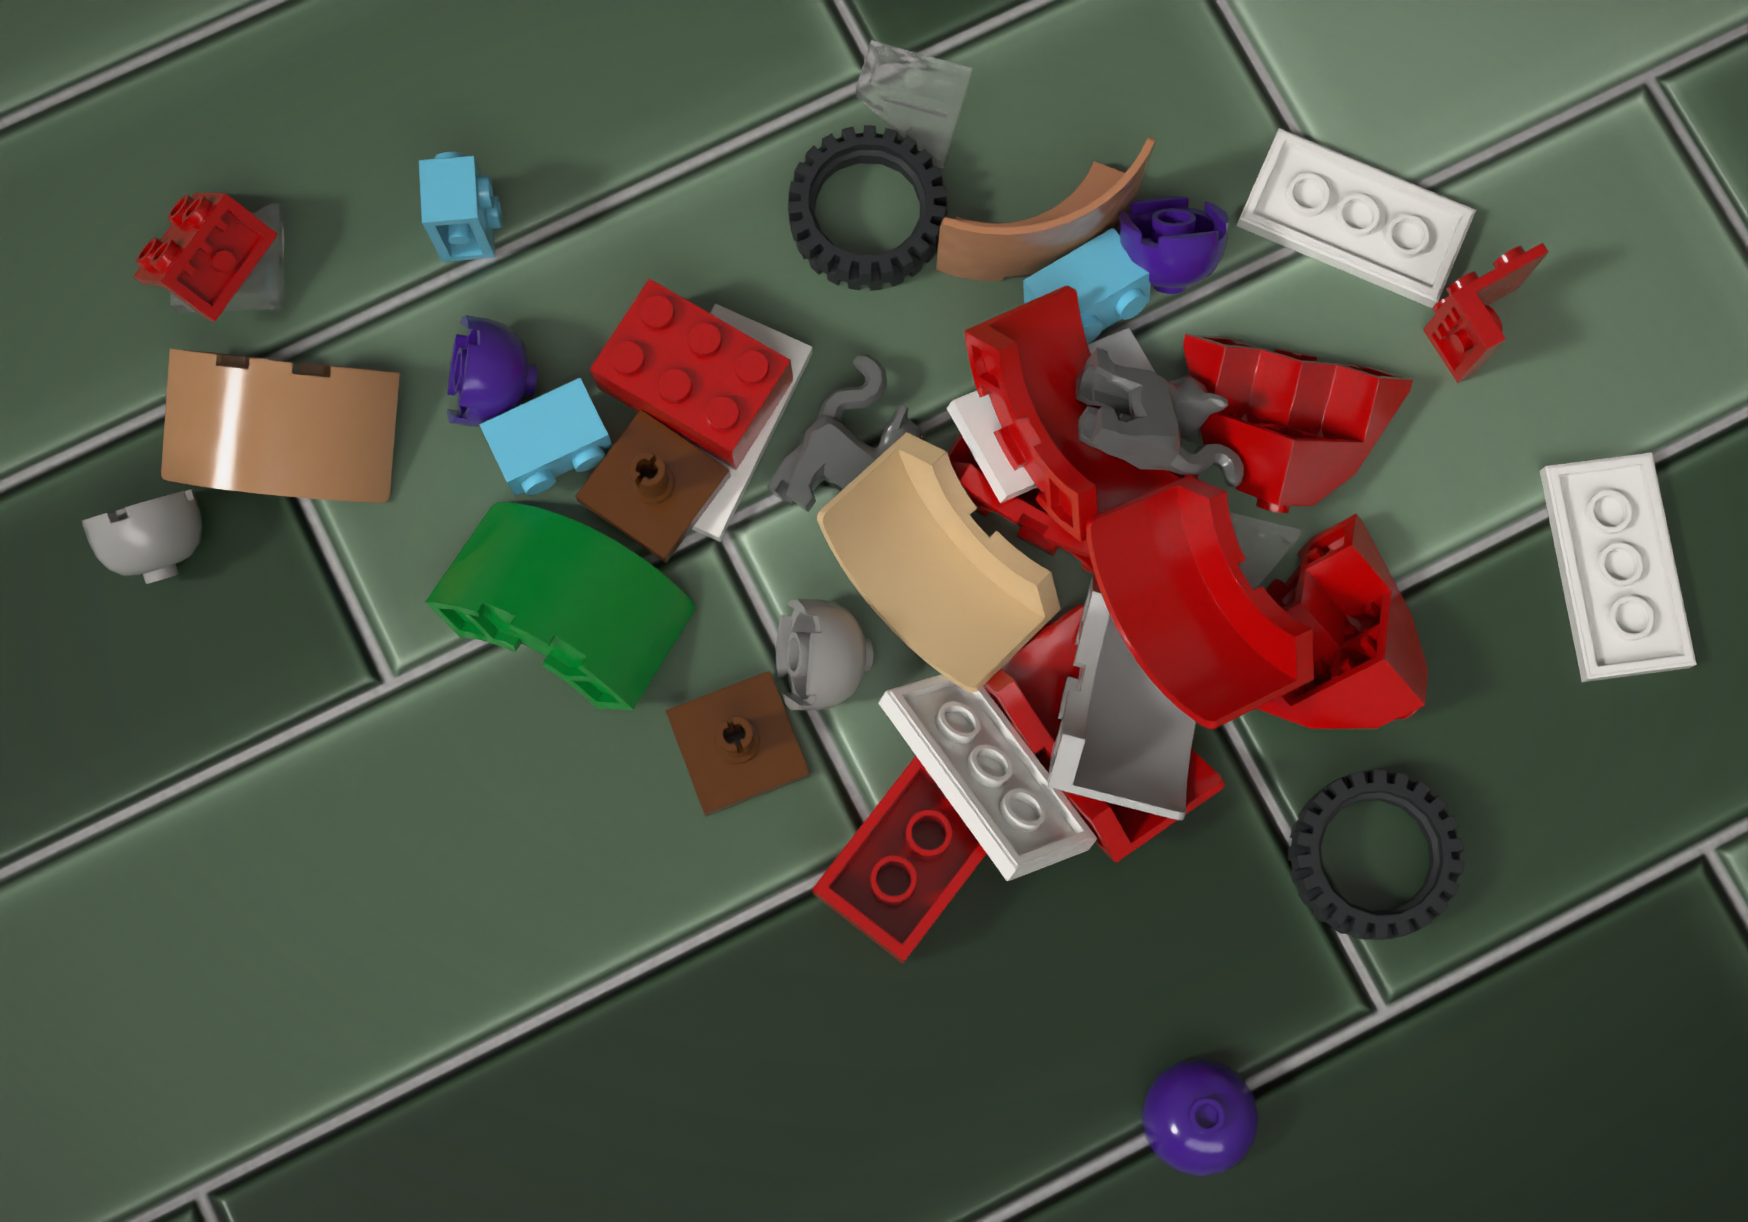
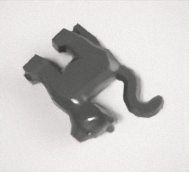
[1075,348,1243,487]
[767,355,927,512]

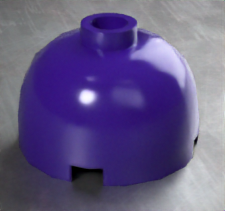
[1118,196,1229,294]
[447,315,537,427]
[1141,1058,1259,1177]

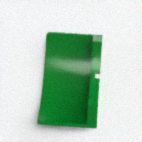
[425,502,695,710]

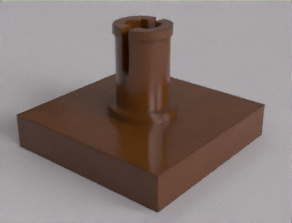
[575,409,731,563]
[665,670,810,817]

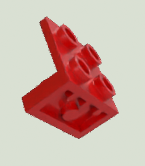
[133,192,278,322]
[1423,243,1549,383]

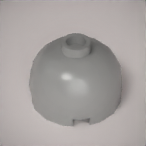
[82,489,203,584]
[776,599,873,710]

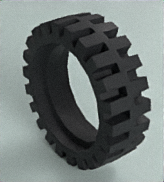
[788,125,947,291]
[1288,769,1465,940]

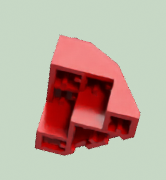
[1183,334,1413,513]
[1256,513,1428,729]

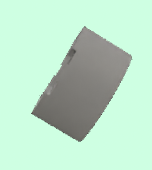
[1048,576,1196,820]

